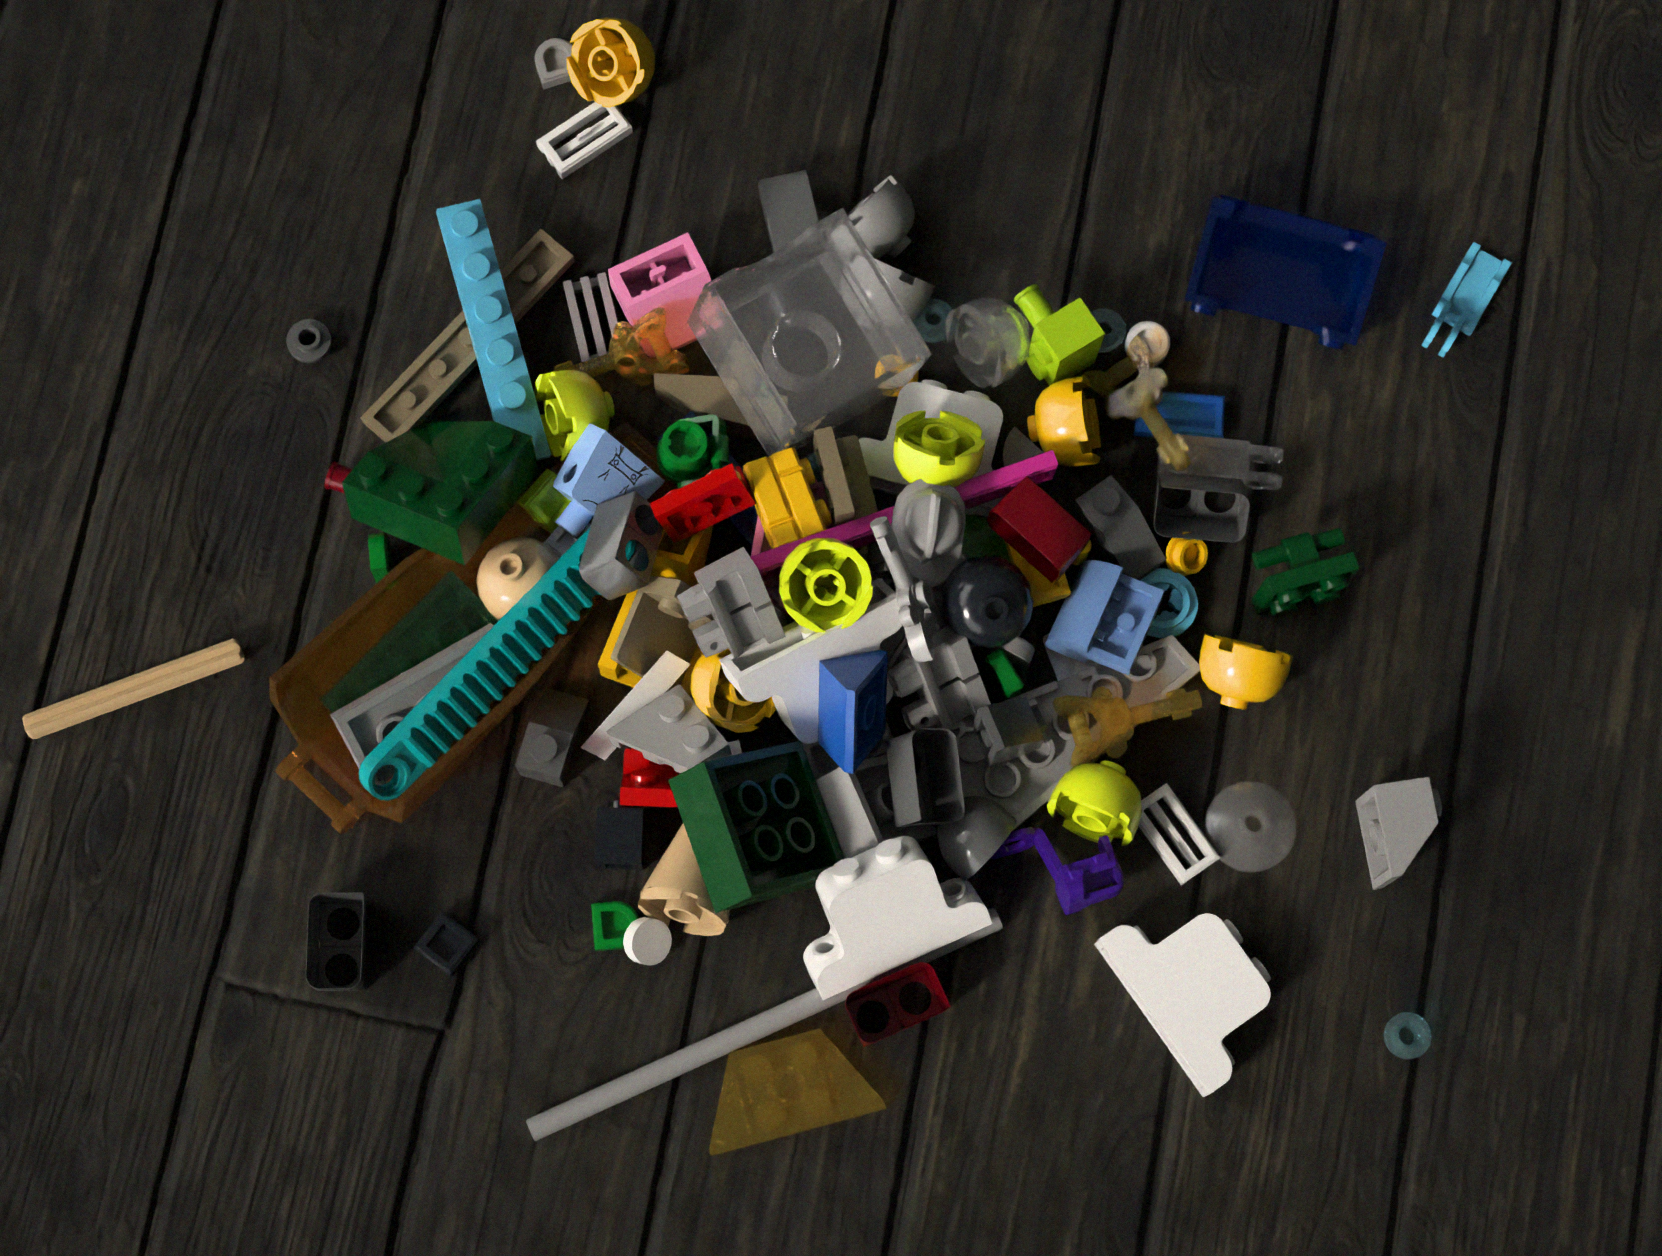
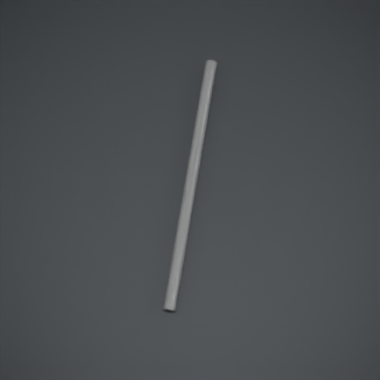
[526,908,1003,1141]

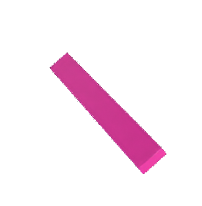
[751,450,1059,582]

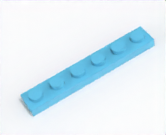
[436,199,551,461]

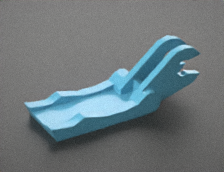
[1421,242,1512,358]

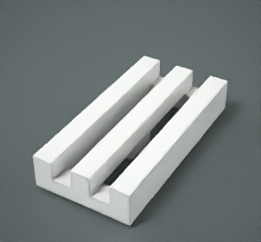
[536,102,633,179]
[1139,783,1220,886]

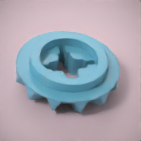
[1140,568,1198,639]

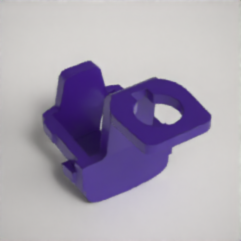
[991,827,1124,915]

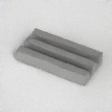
[563,272,626,368]

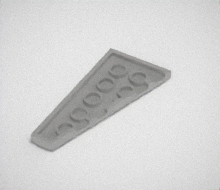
[913,635,1200,832]

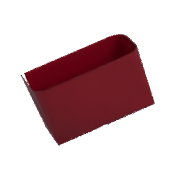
[987,476,1092,585]
[844,962,951,1047]

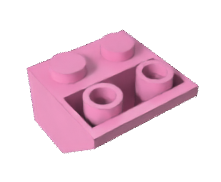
[608,232,728,362]

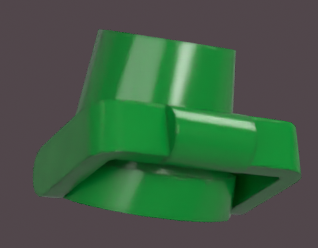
[656,414,729,489]

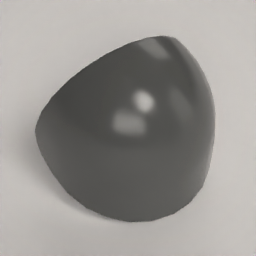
[937,796,1017,881]

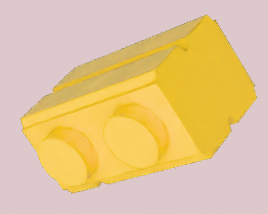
[743,447,832,549]

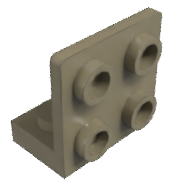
[611,576,714,692]

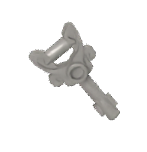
[870,516,946,662]

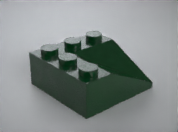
[342,421,539,565]
[668,741,844,913]

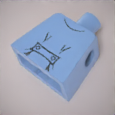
[553,423,665,538]

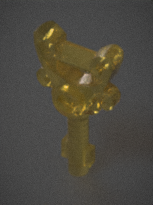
[554,307,690,386]
[1082,335,1192,471]
[1052,686,1202,768]

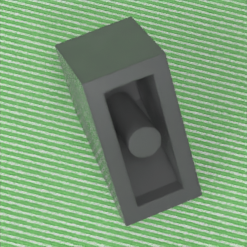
[1075,475,1166,580]
[515,688,590,787]
[972,697,1047,768]

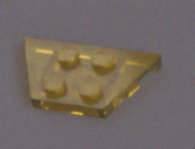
[709,1028,886,1157]

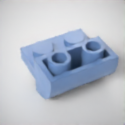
[1045,560,1165,675]

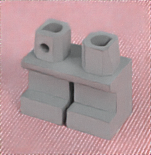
[677,547,786,659]
[887,624,991,731]

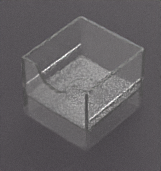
[687,208,932,457]

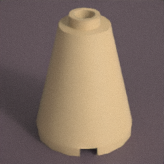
[638,823,730,936]

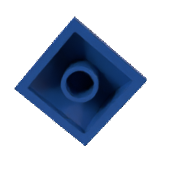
[818,650,888,774]

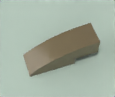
[654,373,788,444]

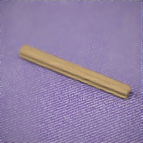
[22,639,245,739]

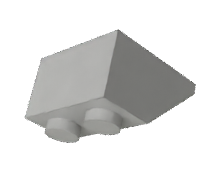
[816,755,937,859]
[1355,777,1442,890]

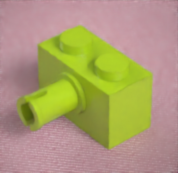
[1014,284,1105,386]

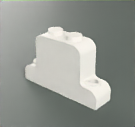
[859,379,1005,518]
[719,578,902,744]
[803,836,992,1000]
[1094,913,1271,1097]

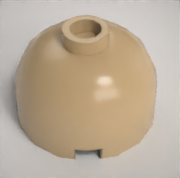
[476,537,560,622]

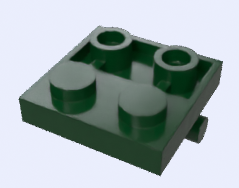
[1252,527,1359,617]

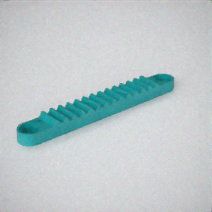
[359,526,636,801]

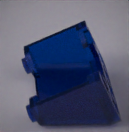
[1184,192,1387,350]

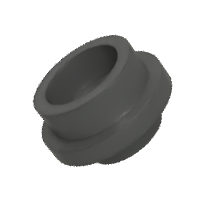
[286,319,332,363]

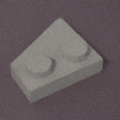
[606,684,732,773]

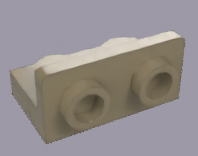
[813,426,878,527]

